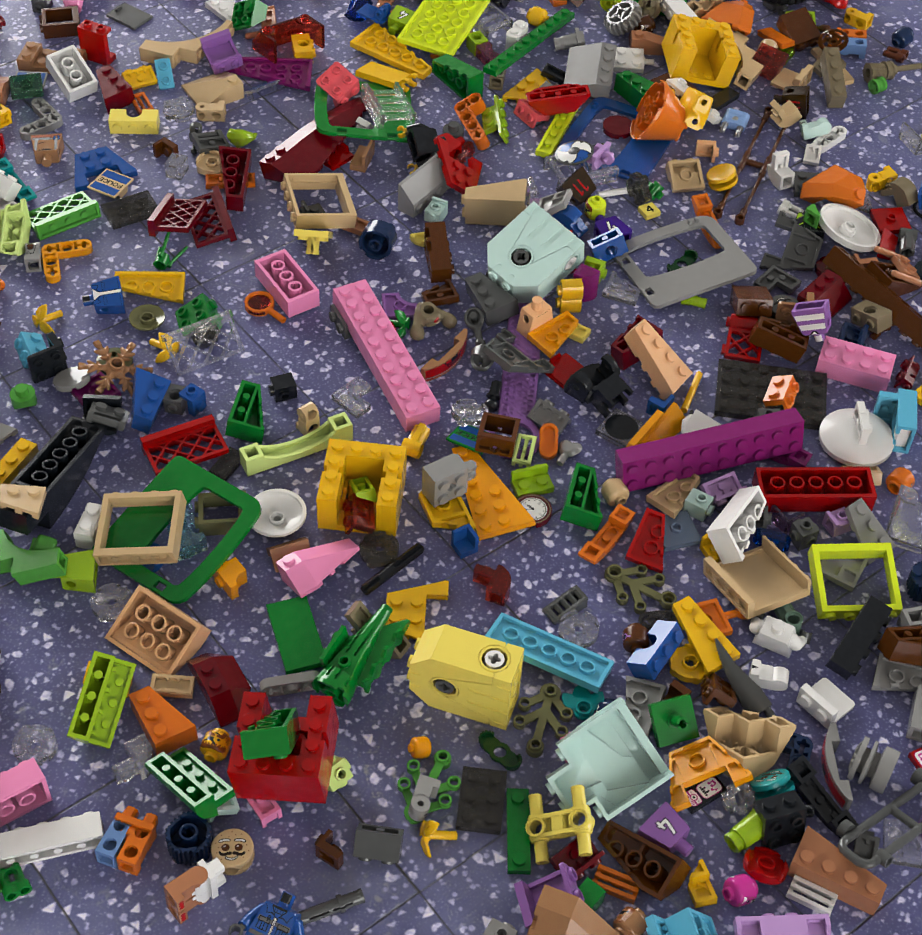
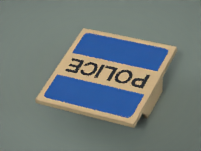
[87,168,134,199]

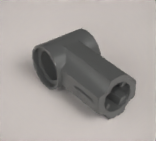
[898,227,918,258]

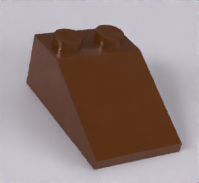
[866,260,922,296]

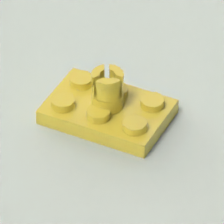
[294,229,333,255]

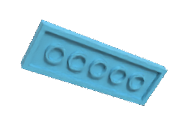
[485,612,615,693]

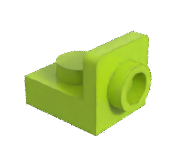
[584,256,608,283]

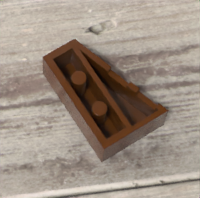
[748,316,810,364]

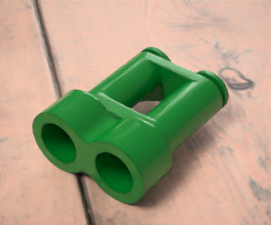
[0,862,32,902]

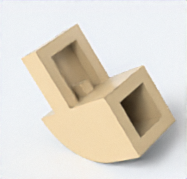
[769,99,802,128]

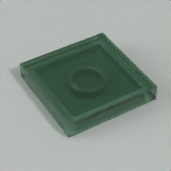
[9,73,44,100]

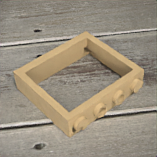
[280,173,357,229]
[93,490,187,566]

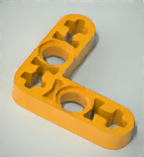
[41,239,93,284]

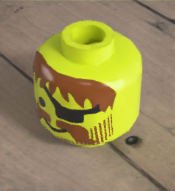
[584,195,607,221]

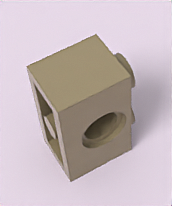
[851,299,892,334]

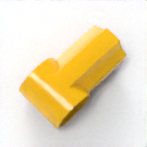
[401,423,430,459]

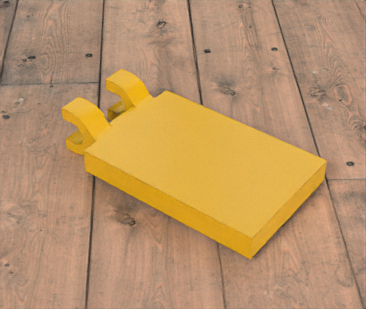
[355,61,418,92]

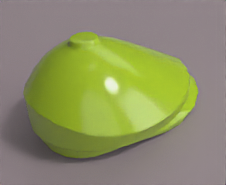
[226,128,258,148]

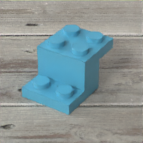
[645,907,718,935]

